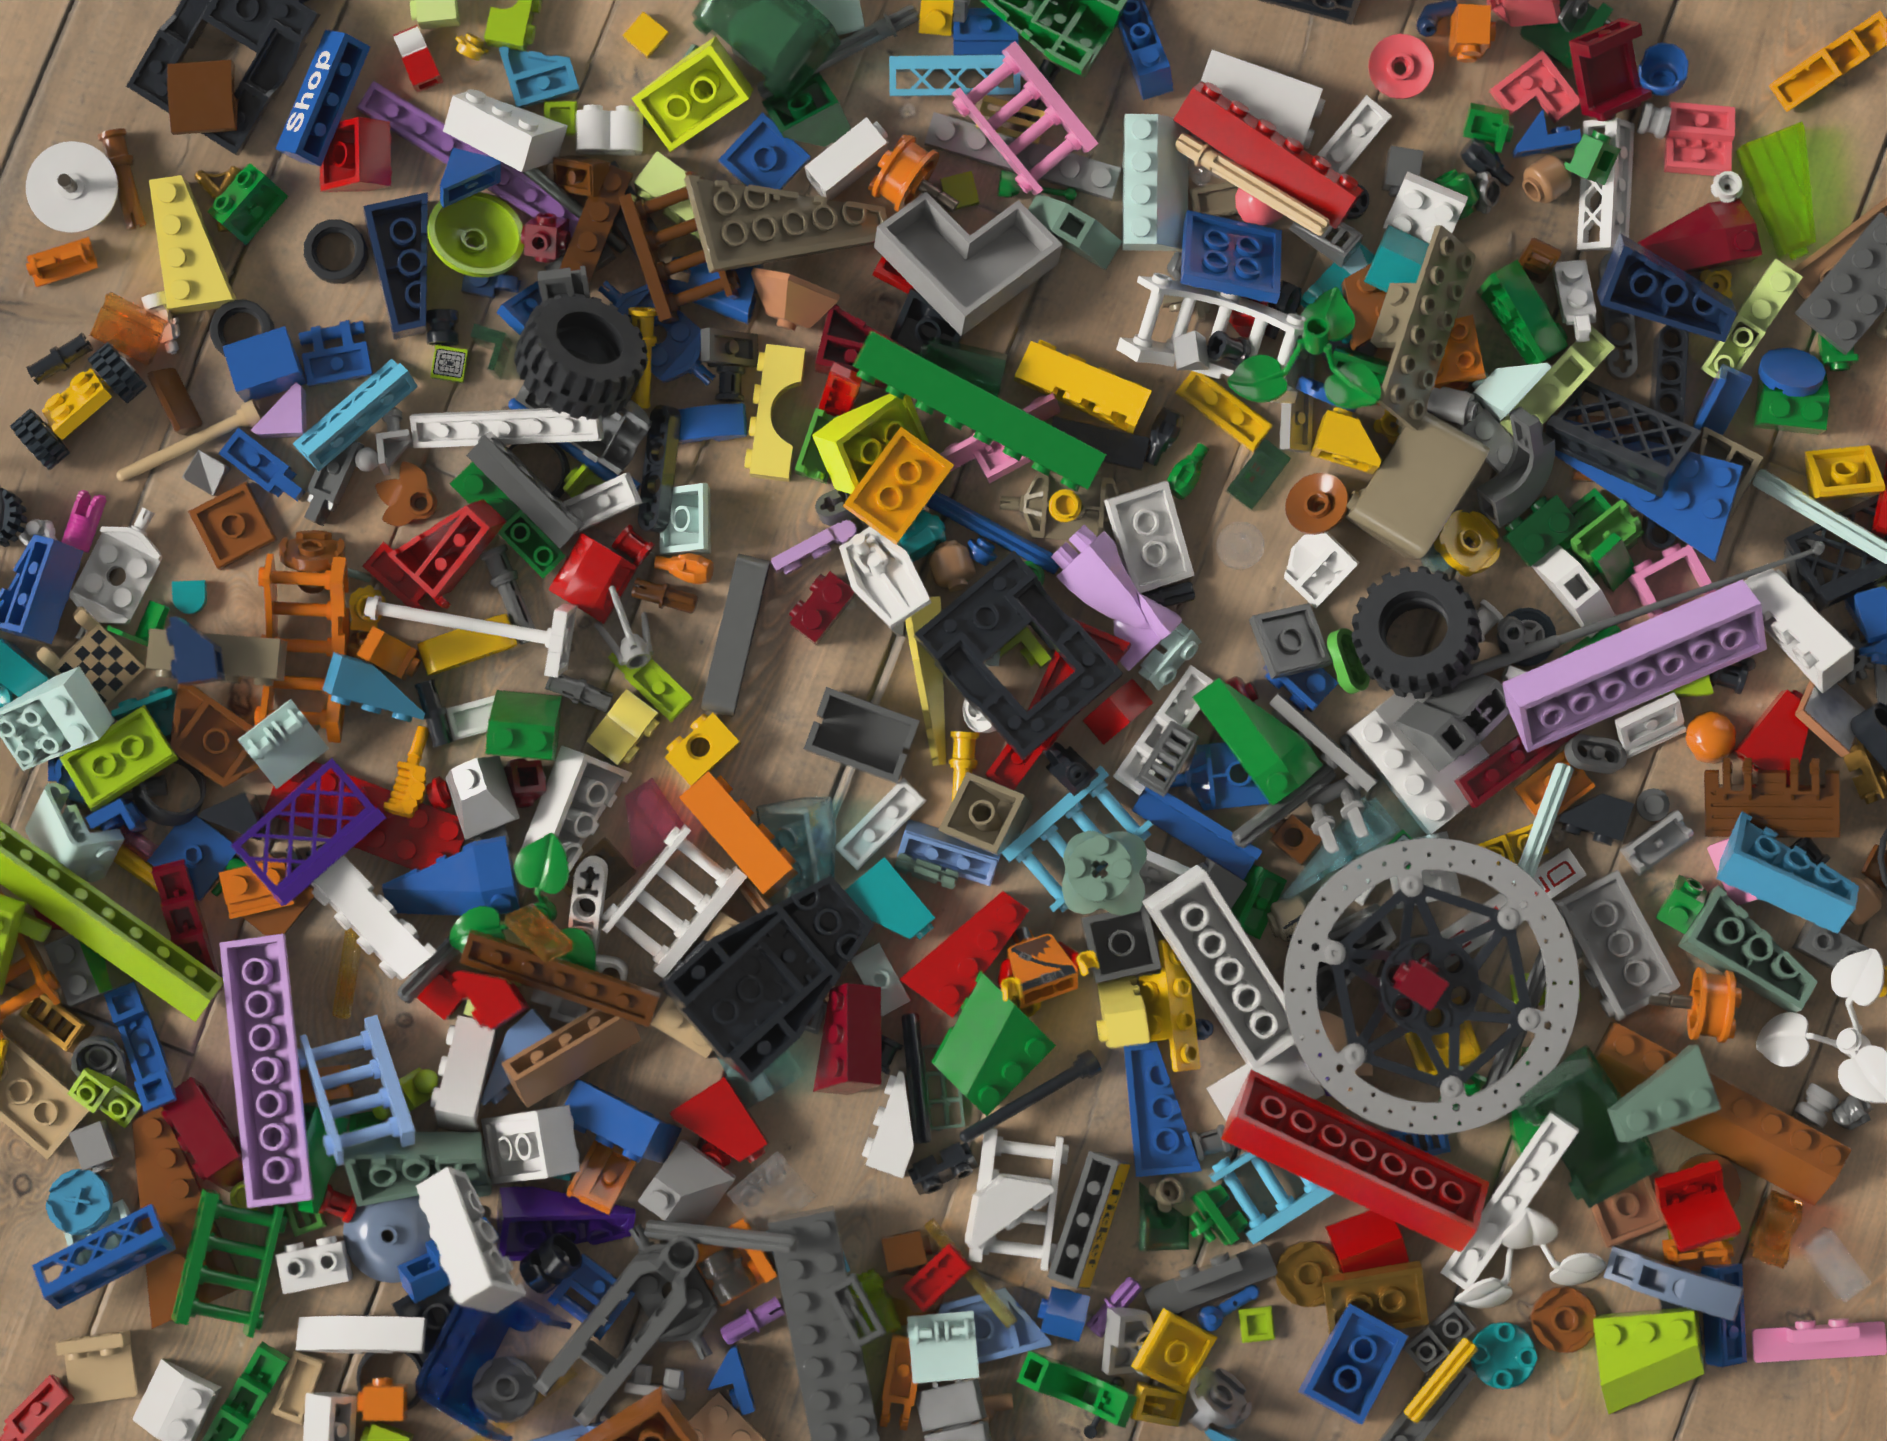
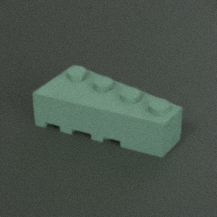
[1678,885,1818,1013]
[343,1132,488,1207]

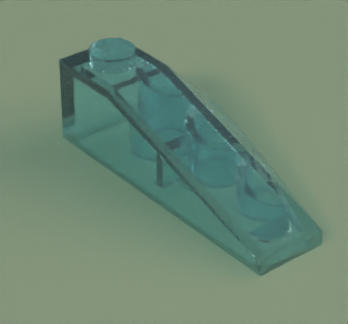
[1280,796,1400,902]
[756,797,836,898]

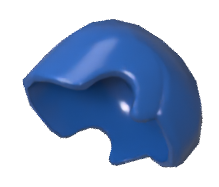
[1638,43,1689,96]

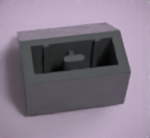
[1423,674,1510,756]

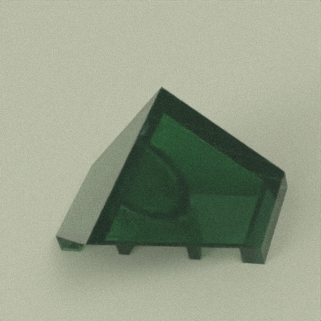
[1137,1182,1190,1251]

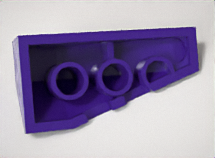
[497,1186,636,1261]

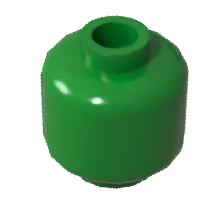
[1433,169,1479,220]

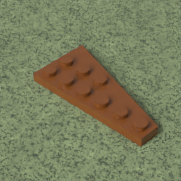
[132,1106,239,1329]

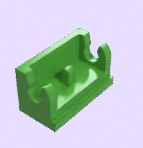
[795,408,838,484]
[1571,499,1644,574]

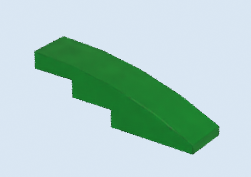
[202,1341,290,1441]

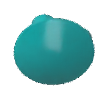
[1470,1322,1537,1389]

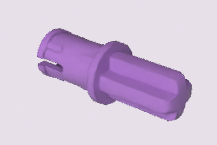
[1086,1277,1142,1338]
[720,1296,786,1345]

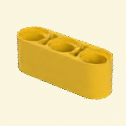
[417,614,518,676]

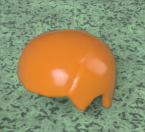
[1686,711,1736,764]

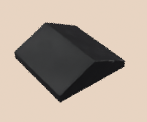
[890,288,963,370]
[391,1284,482,1362]

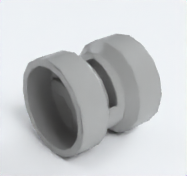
[1794,1083,1840,1128]

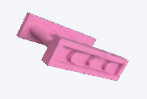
[951,41,1099,195]

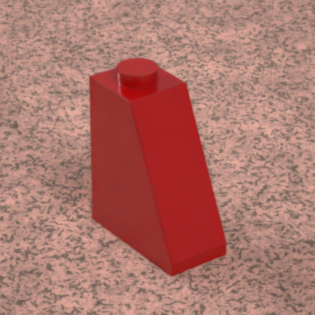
[1732,689,1809,784]
[669,1076,769,1163]

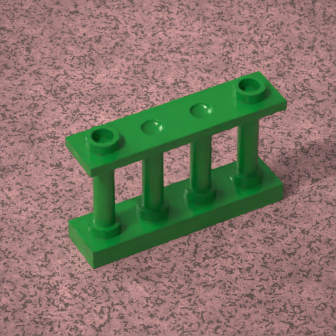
[171,1188,288,1338]

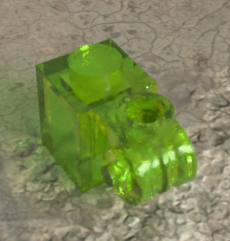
[851,1268,902,1341]

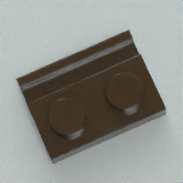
[562,837,637,913]

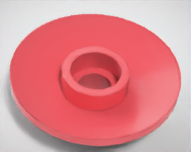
[1368,34,1434,99]

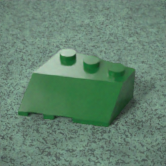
[1476,259,1569,365]
[932,971,1056,1117]

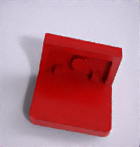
[1654,1159,1741,1252]

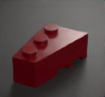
[813,983,881,1095]
[161,1077,244,1192]

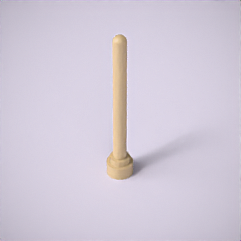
[116,399,263,482]

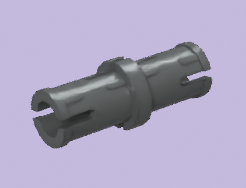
[545,674,614,713]

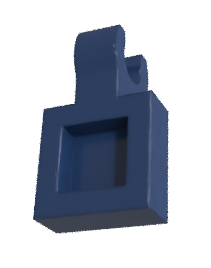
[461,274,521,299]

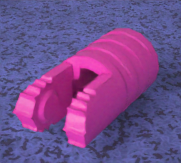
[61,490,107,554]

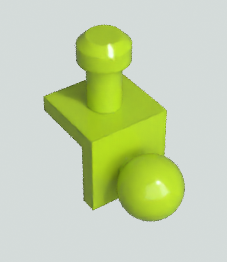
[372,1067,439,1120]

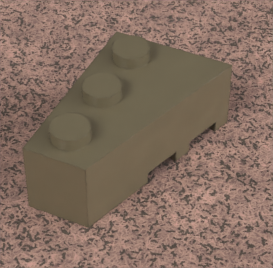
[1699,427,1763,528]

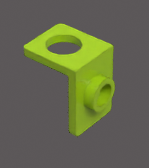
[563,464,605,498]

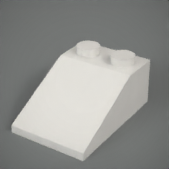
[481,1105,580,1184]

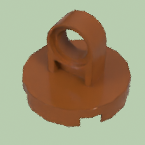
[279,530,345,594]

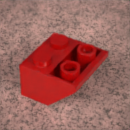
[453,970,530,1030]

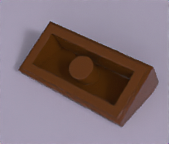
[553,155,610,197]
[147,368,203,435]

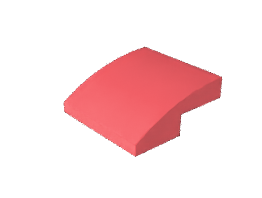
[1664,102,1735,176]

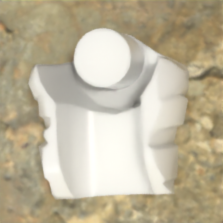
[19,519,57,546]

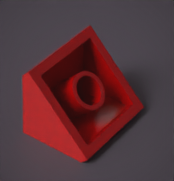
[1325,1210,1409,1273]

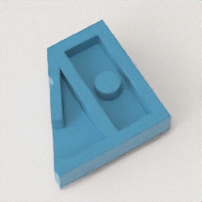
[499,46,580,109]

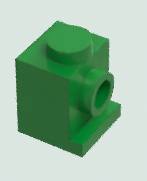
[1564,130,1621,185]

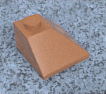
[751,267,840,331]

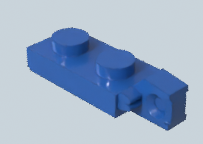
[218,428,306,502]

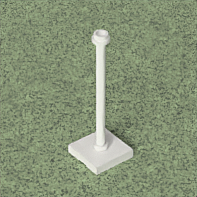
[365,595,577,678]

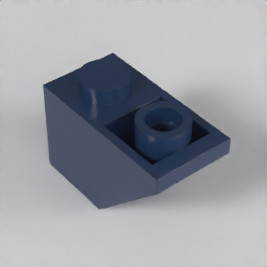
[166,617,225,686]

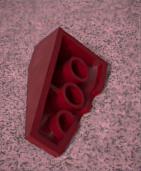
[1637,198,1762,273]

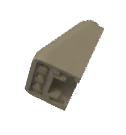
[1344,411,1490,559]

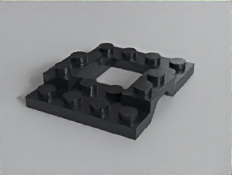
[126,0,320,155]
[914,550,1123,760]

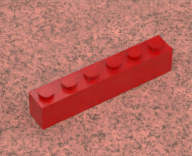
[1173,81,1364,229]

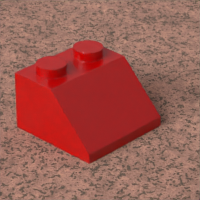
[320,117,392,192]

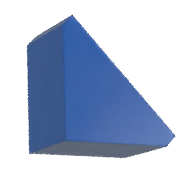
[440,148,501,208]

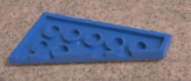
[1551,415,1744,563]

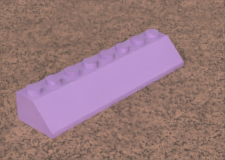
[1502,579,1767,752]
[220,934,313,1208]

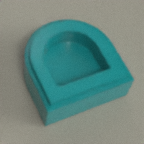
[172,580,207,614]

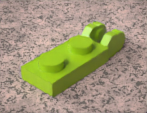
[607,652,694,723]

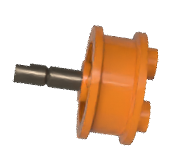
[868,134,959,213]
[1648,967,1742,1043]

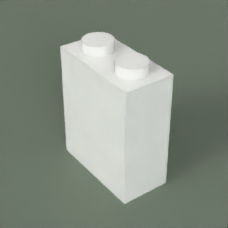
[805,117,889,200]

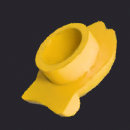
[349,585,386,632]

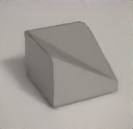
[182,449,230,496]

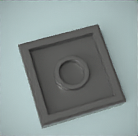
[1249,603,1332,679]

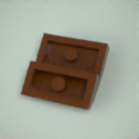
[167,59,238,135]

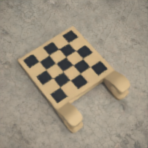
[35,606,145,706]

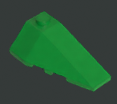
[1192,678,1323,806]

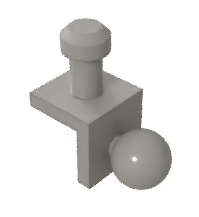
[355,408,413,476]

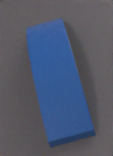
[104,982,177,1113]

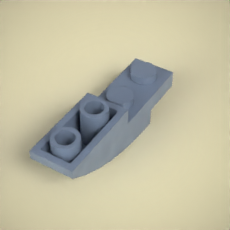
[1603,1246,1744,1320]

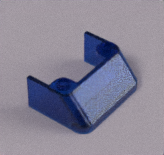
[415,1296,572,1441]

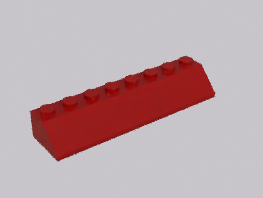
[1221,1069,1490,1253]

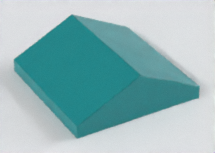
[1364,225,1429,293]

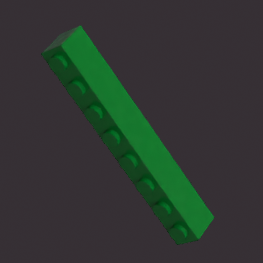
[852,331,1106,492]

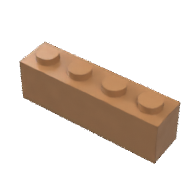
[501,1009,641,1108]

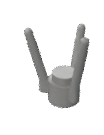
[594,586,654,669]

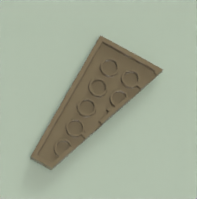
[684,175,888,273]

